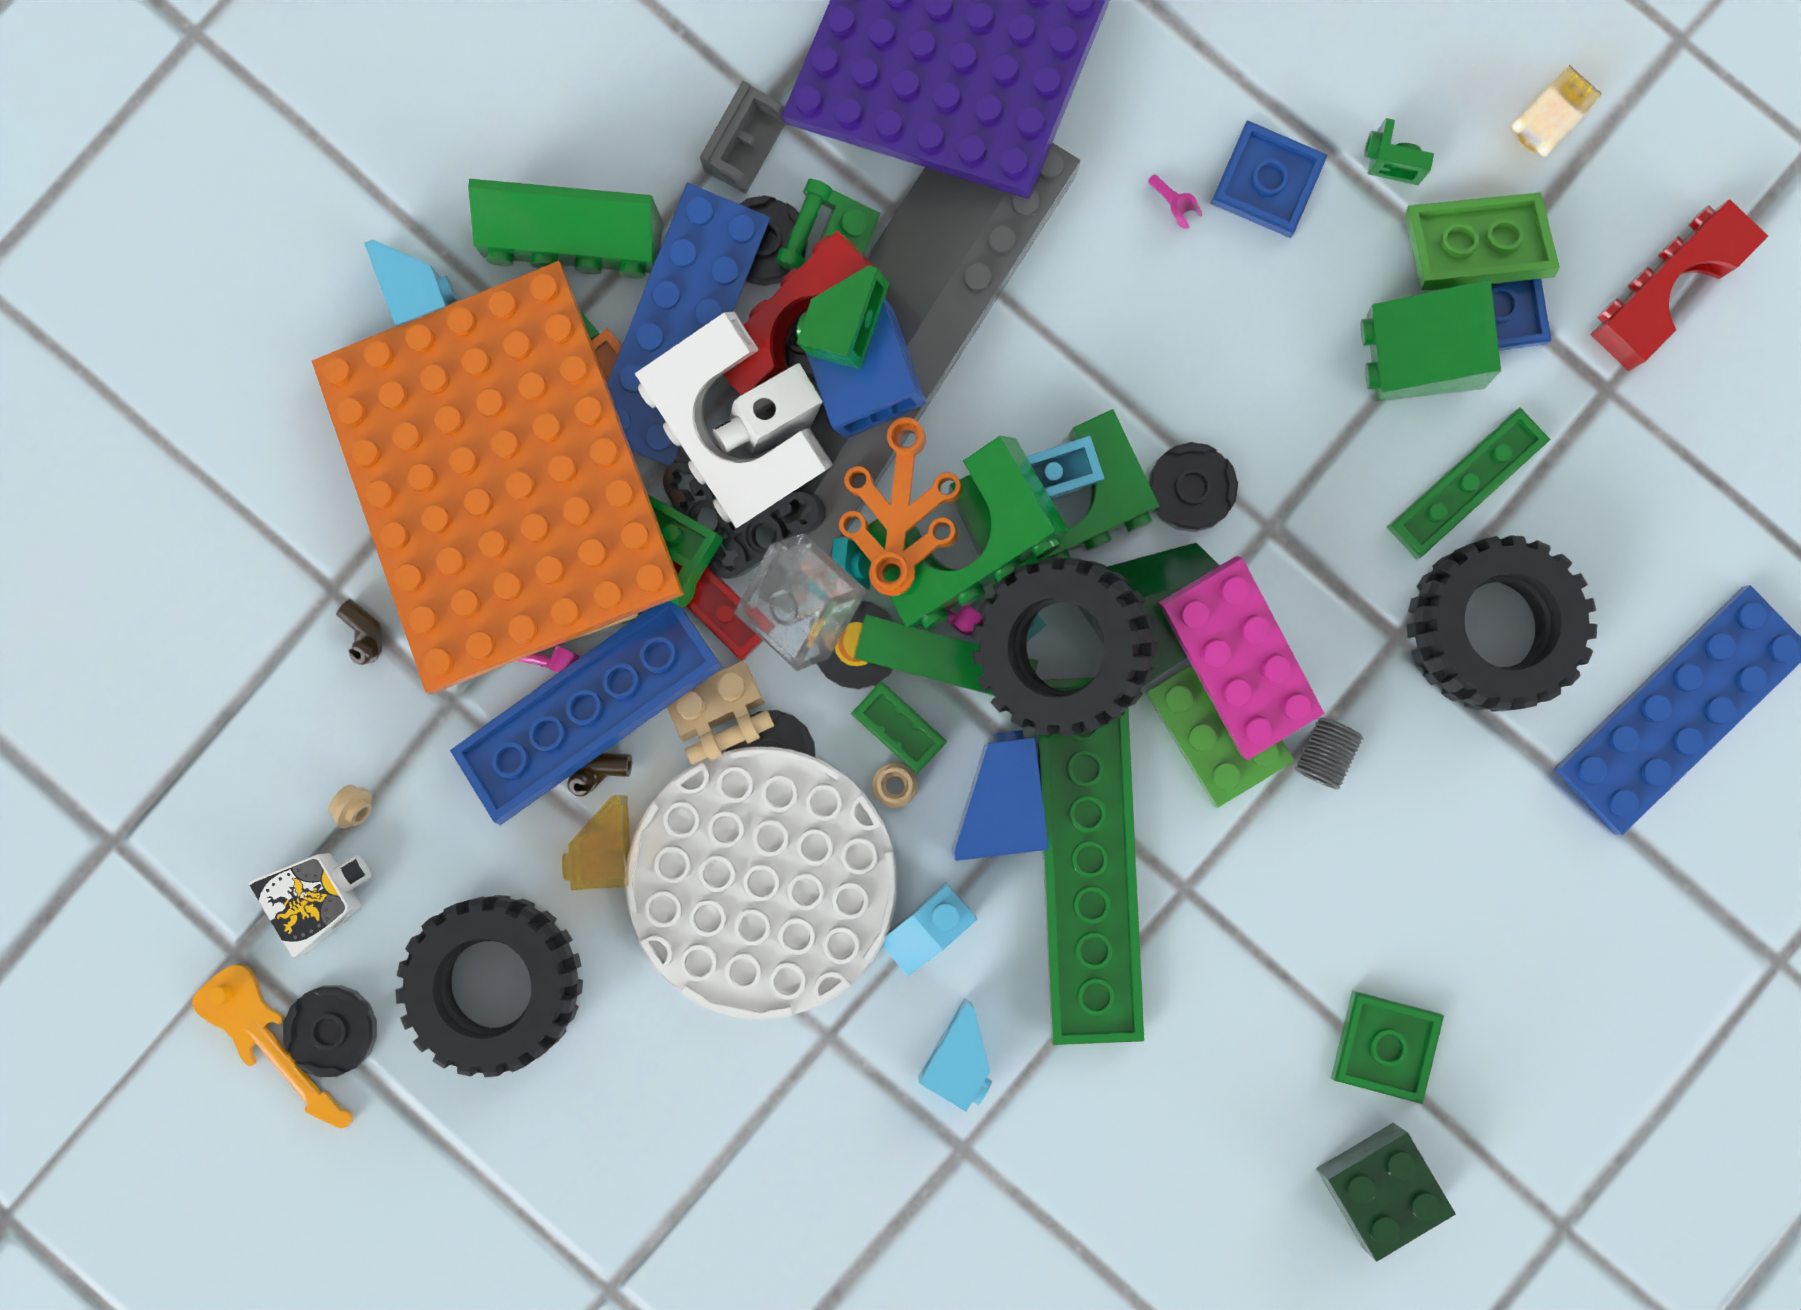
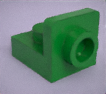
[1364,118,1434,185]

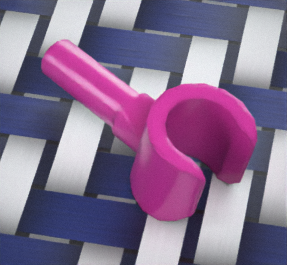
[1148,174,1202,229]
[945,605,983,635]
[517,645,580,673]

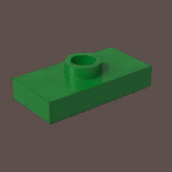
[851,681,948,774]

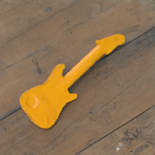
[192,964,354,1128]

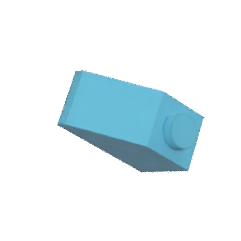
[364,239,457,327]
[1026,436,1104,501]
[882,882,978,976]
[918,998,992,1112]

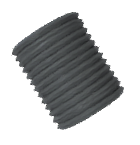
[1295,717,1363,789]

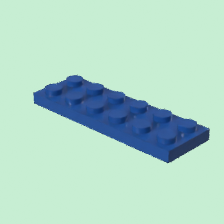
[607,182,770,466]
[1553,585,1801,835]
[450,601,723,826]

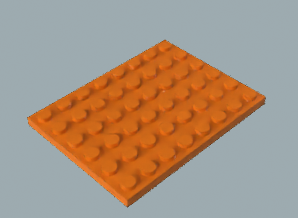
[312,261,684,694]

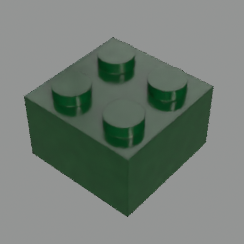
[1316,1123,1456,1262]

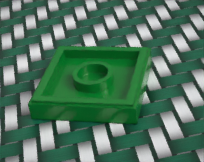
[1331,990,1444,1104]

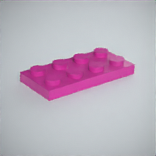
[1158,556,1325,760]

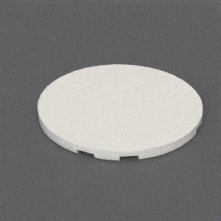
[625,747,897,1019]

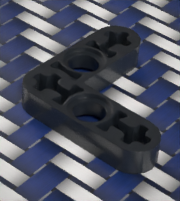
[663,462,825,579]

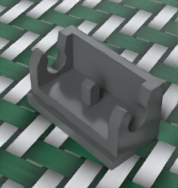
[700,81,785,194]

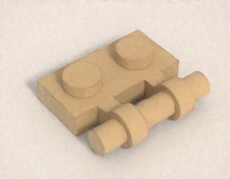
[667,660,775,765]

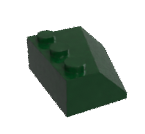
[1076,543,1220,686]

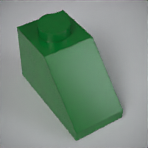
[797,265,890,370]

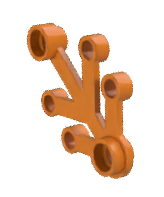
[839,417,963,596]

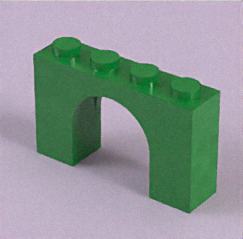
[949,409,1159,587]
[867,435,1070,630]

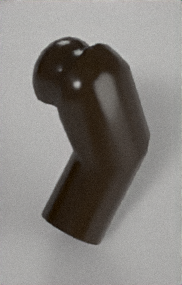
[336,599,382,665]

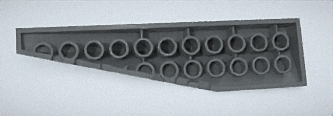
[754,142,1081,617]

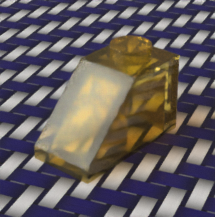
[1512,65,1602,156]
[562,795,630,890]

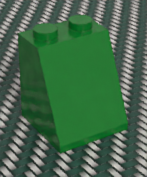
[1360,280,1501,401]

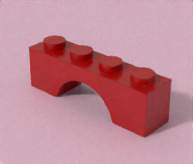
[1590,199,1768,371]
[723,231,874,395]

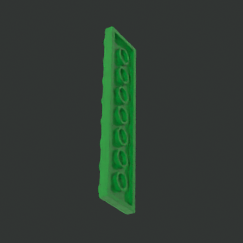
[1038,678,1144,1045]

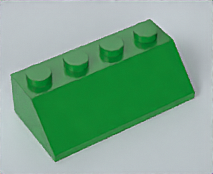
[468,179,663,278]

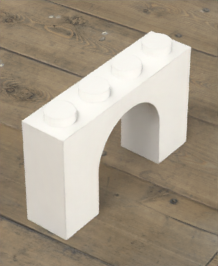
[635,311,833,528]

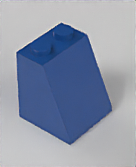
[952,730,1049,861]

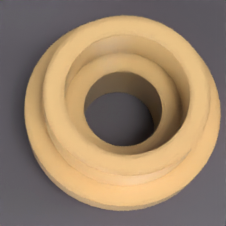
[872,763,917,808]
[328,785,372,829]

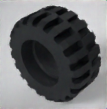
[1407,535,1598,712]
[971,558,1157,737]
[395,895,583,1078]

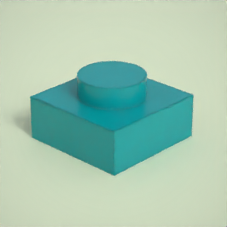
[829,538,871,590]

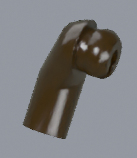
[567,753,632,797]

